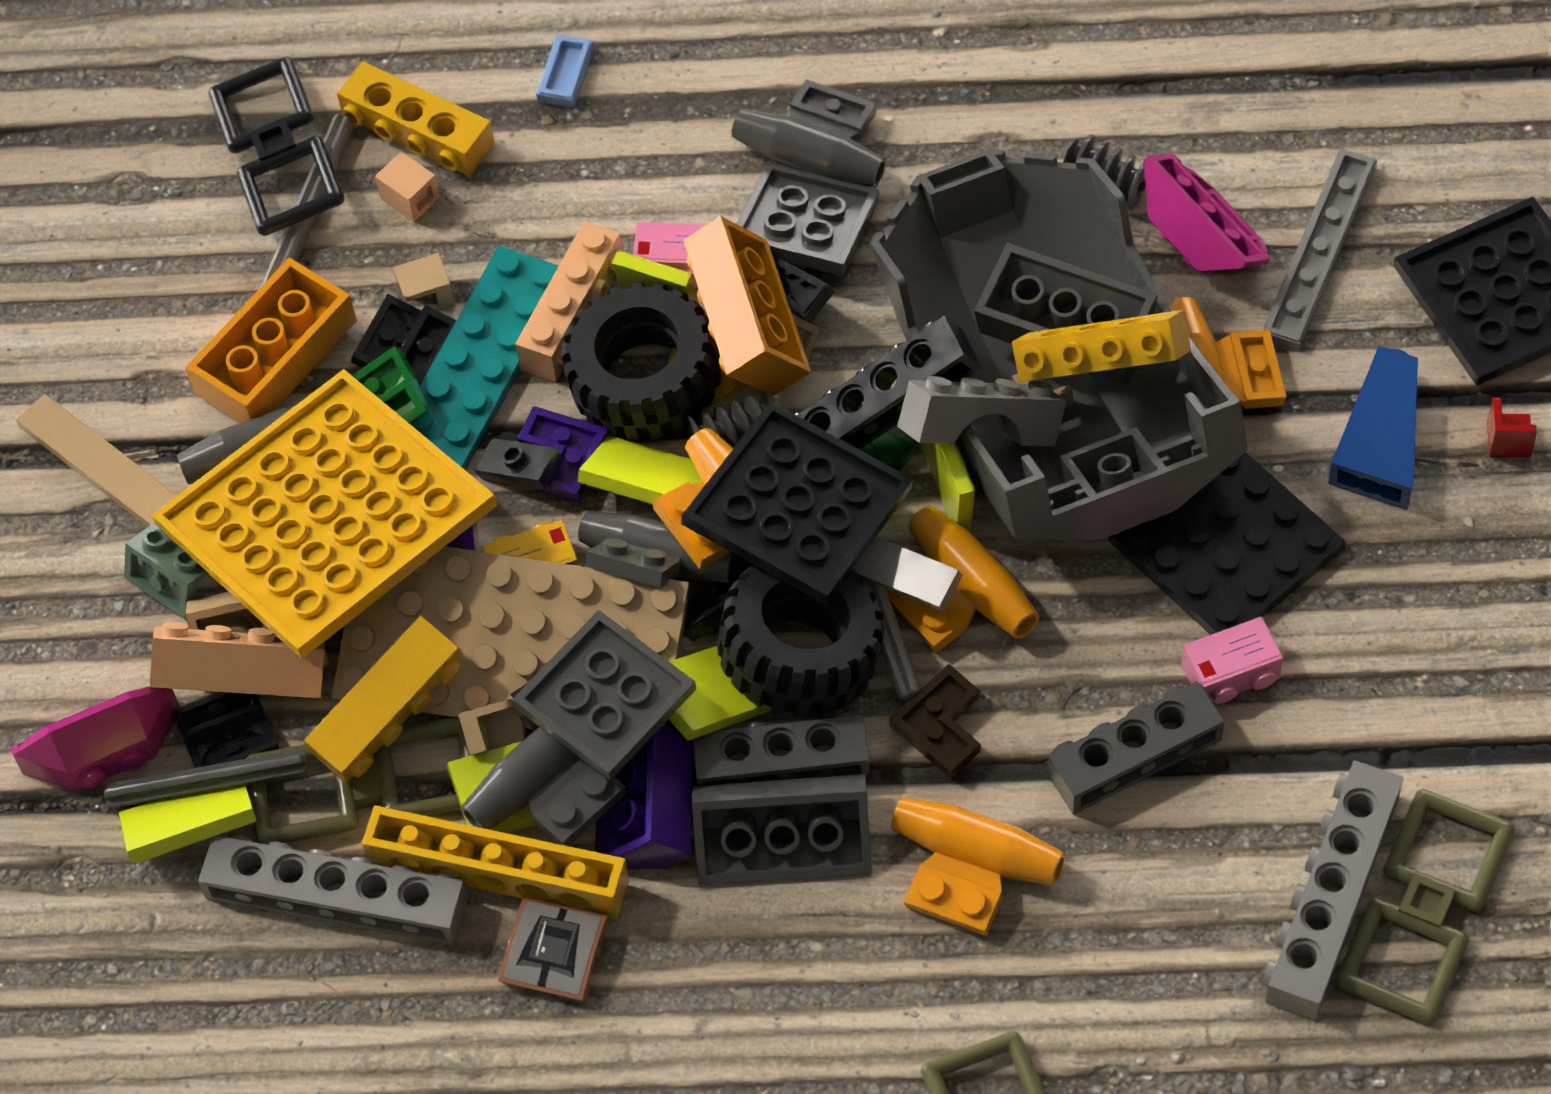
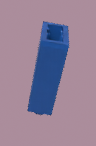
[1328,345,1418,510]

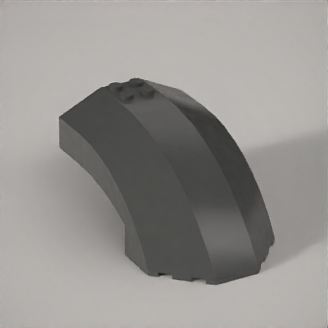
[870,149,1248,540]

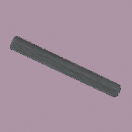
[104,749,310,808]

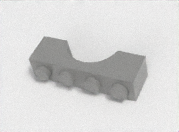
[897,376,1067,447]

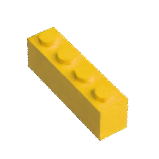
[304,615,462,784]

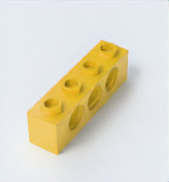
[337,61,495,177]
[1012,310,1191,382]

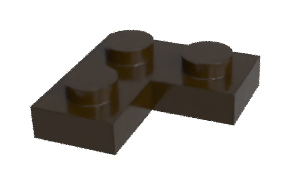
[889,664,981,779]

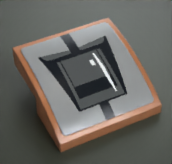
[498,896,609,1001]

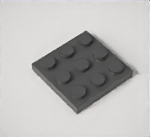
[736,163,879,276]
[512,610,697,781]

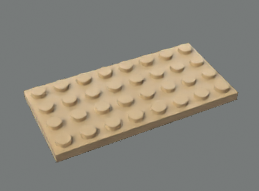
[331,546,691,731]

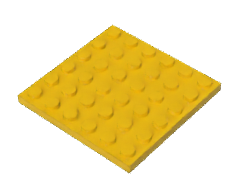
[152,369,498,659]

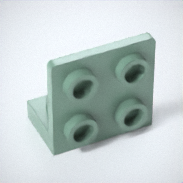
[124,522,209,619]

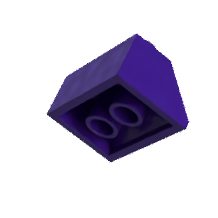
[595,726,693,869]

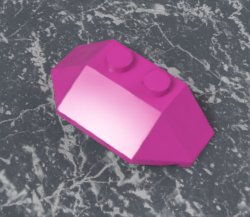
[1143,153,1271,271]
[10,687,180,791]

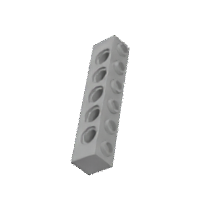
[1261,760,1404,1021]
[198,834,468,946]

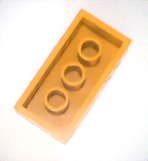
[683,216,812,396]
[185,257,357,423]

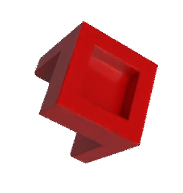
[1487,398,1537,457]

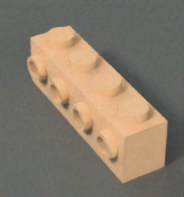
[515,221,625,383]
[150,622,325,698]

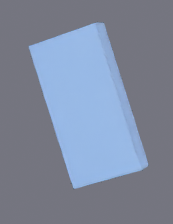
[536,34,594,108]

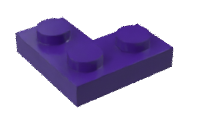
[517,406,609,503]

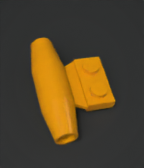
[1168,297,1286,409]
[653,428,734,569]
[886,505,1039,654]
[891,797,1066,936]

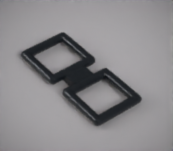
[208,56,345,236]

